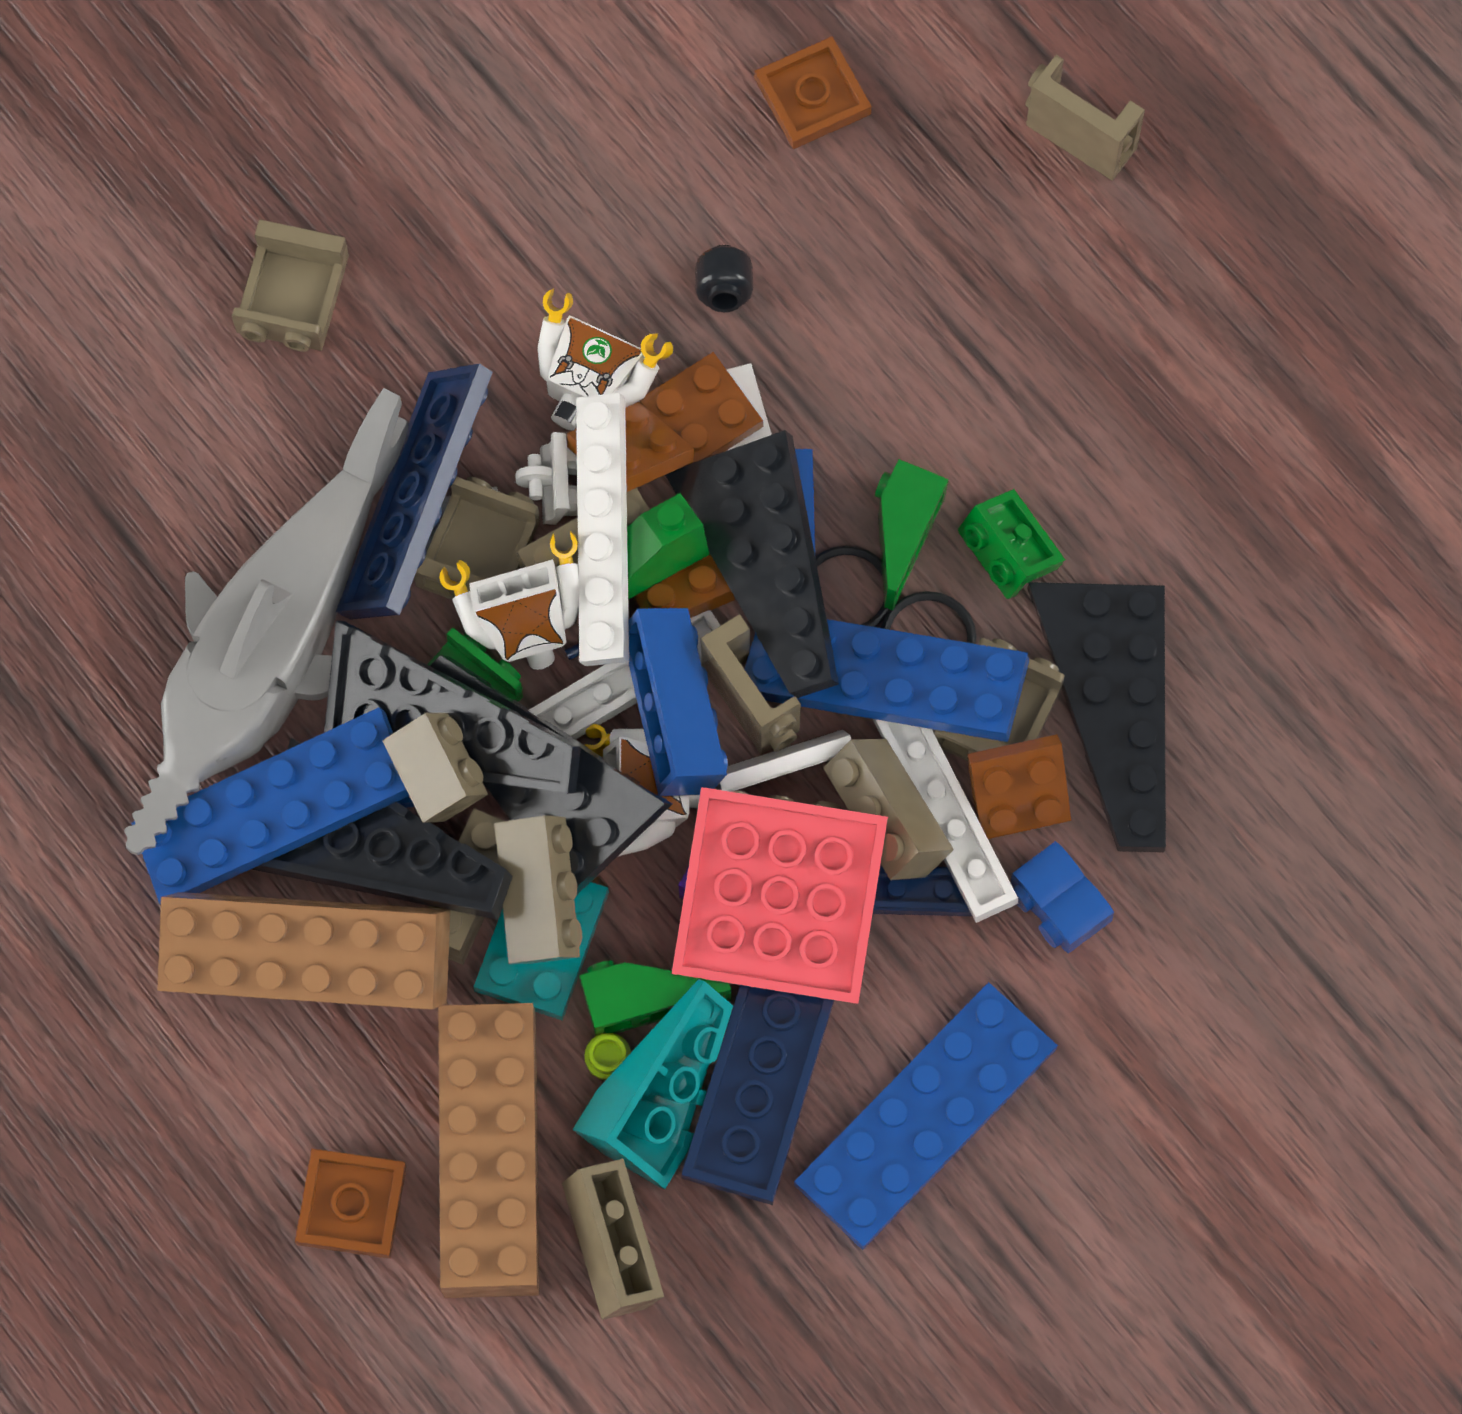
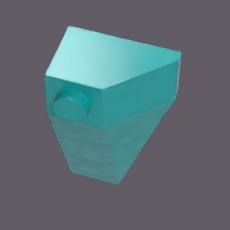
[572,979,733,1189]

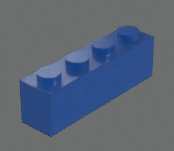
[628,608,728,796]

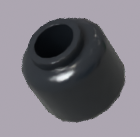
[695,245,753,313]

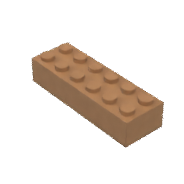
[157,892,451,1009]
[438,1003,540,1298]

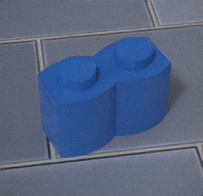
[1010,841,1114,954]

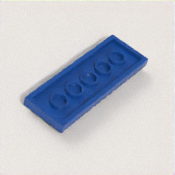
[744,619,1029,742]
[131,707,409,905]
[794,982,1058,1250]

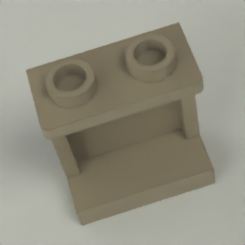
[1025,55,1145,181]
[232,219,349,352]
[414,477,540,599]
[701,614,801,755]
[934,638,1065,761]

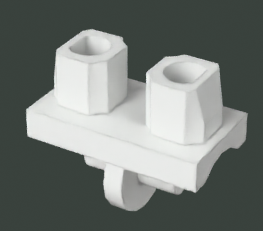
[515,432,578,525]

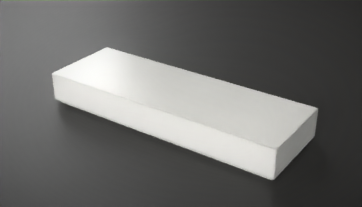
[717,730,851,792]

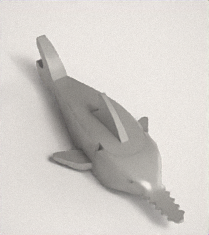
[124,388,409,855]

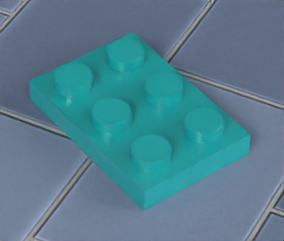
[474,882,609,1021]

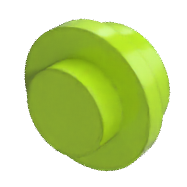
[584,1033,631,1080]

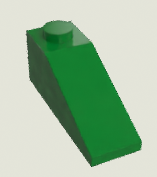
[875,459,949,611]
[627,493,709,599]
[580,961,731,1036]

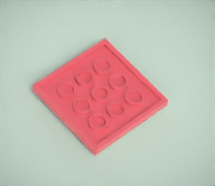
[672,787,888,1004]

